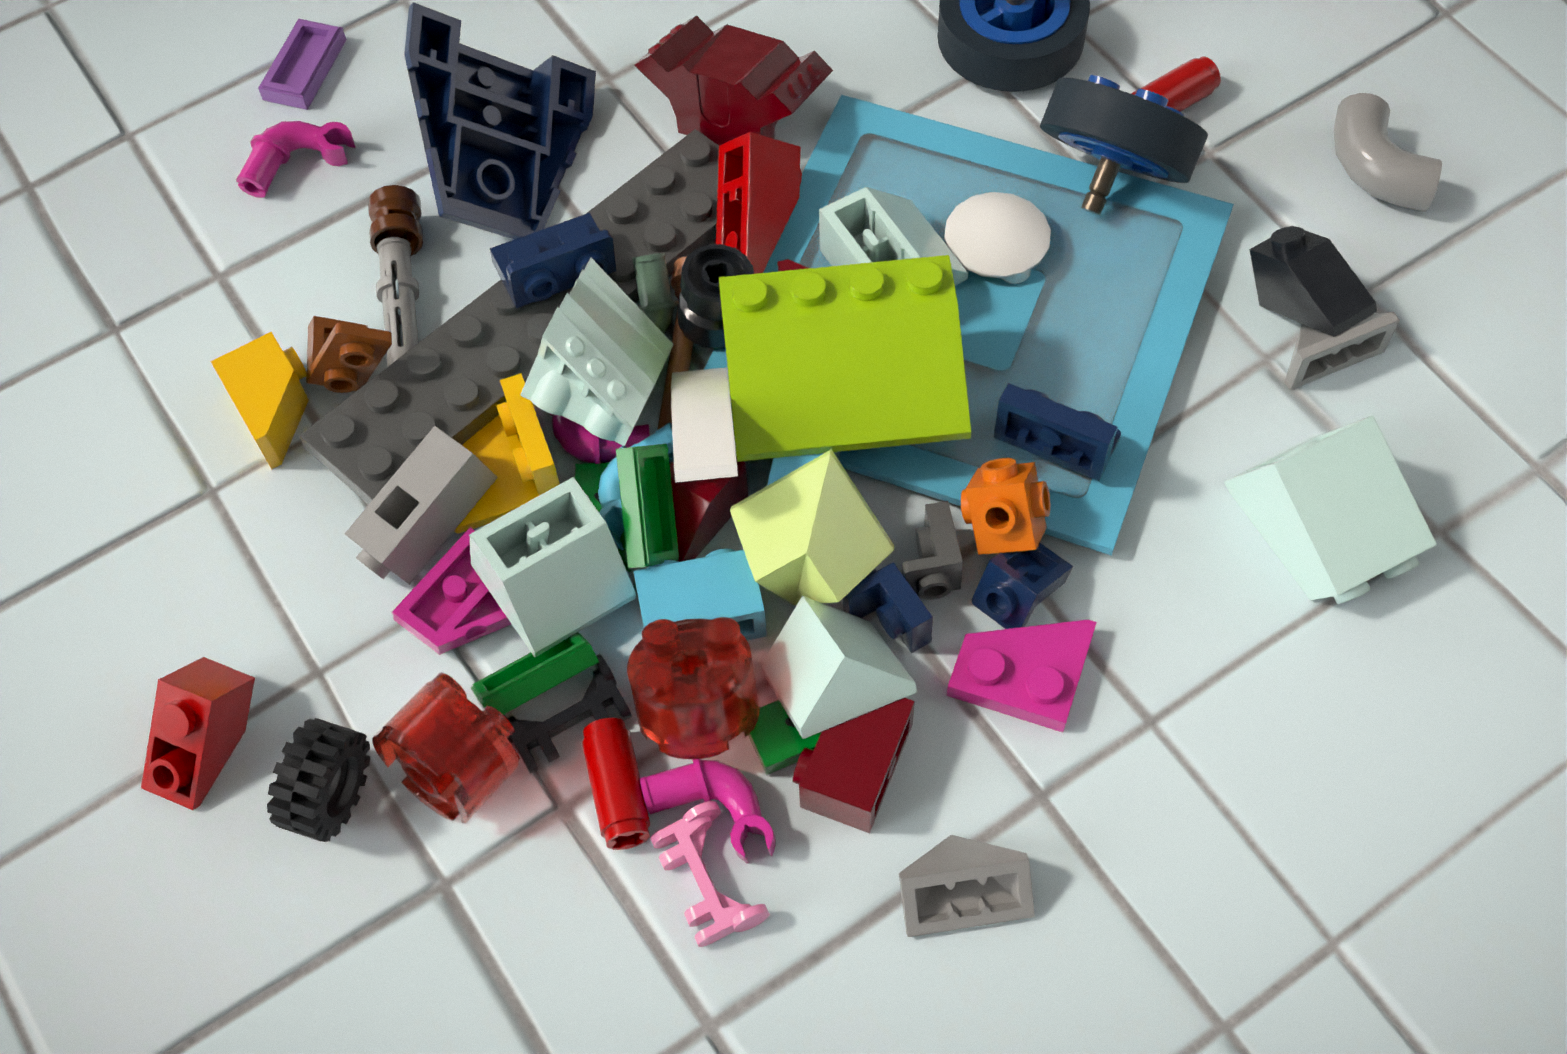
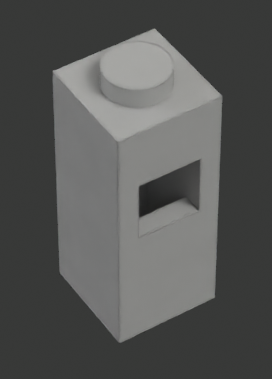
[345,426,498,585]

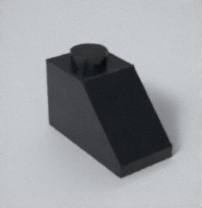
[1249,226,1377,337]

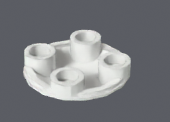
[944,192,1051,284]

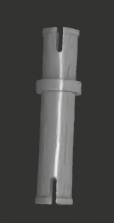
[376,237,419,366]

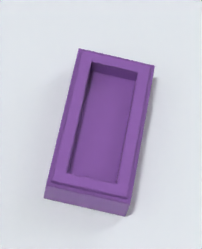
[258,18,347,110]

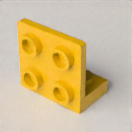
[454,373,560,534]

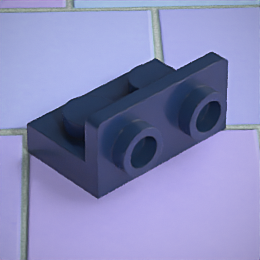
[490,212,617,308]
[993,383,1121,481]

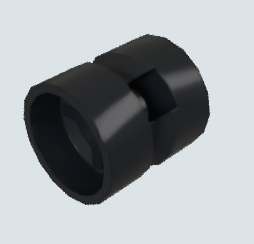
[677,244,754,348]

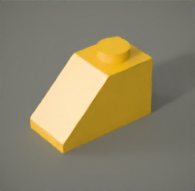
[210,332,309,470]

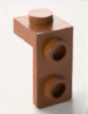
[306,316,392,393]

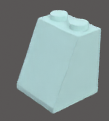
[1224,415,1437,604]

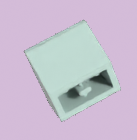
[819,187,968,285]
[469,477,636,657]

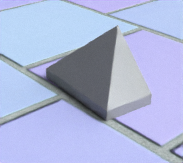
[1285,312,1400,390]
[899,835,1035,937]

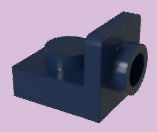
[971,543,1073,629]
[843,562,933,654]

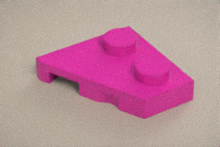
[392,527,511,655]
[946,620,1097,733]

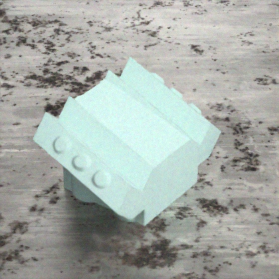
[520,258,673,446]

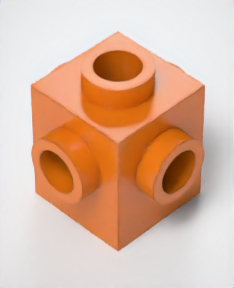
[961,458,1051,555]

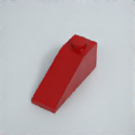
[716,132,802,274]

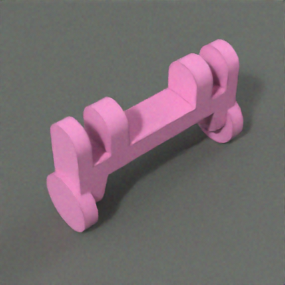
[650,801,770,947]

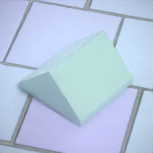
[761,596,917,739]

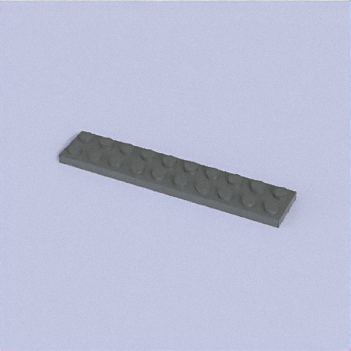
[299,129,719,505]

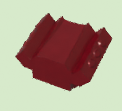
[634,15,833,145]

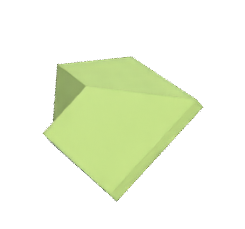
[730,449,895,605]

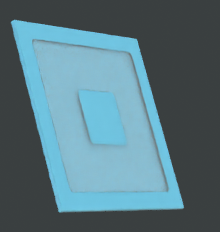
[704,94,1234,556]

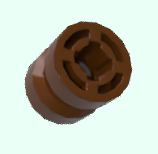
[368,185,423,257]

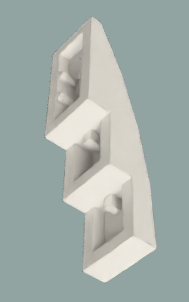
[671,367,738,482]

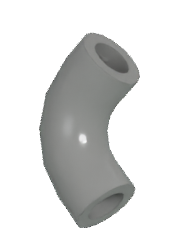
[1334,93,1442,212]

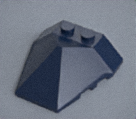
[404,2,596,239]

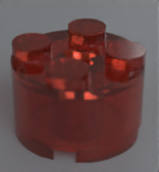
[627,617,760,759]
[372,672,520,823]

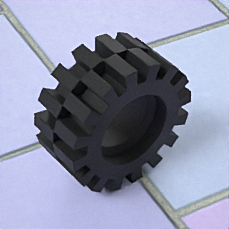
[267,718,370,842]

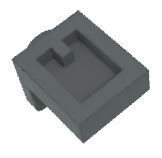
[902,501,963,600]

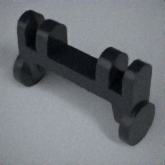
[496,654,632,774]

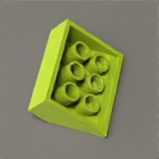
[719,255,971,462]

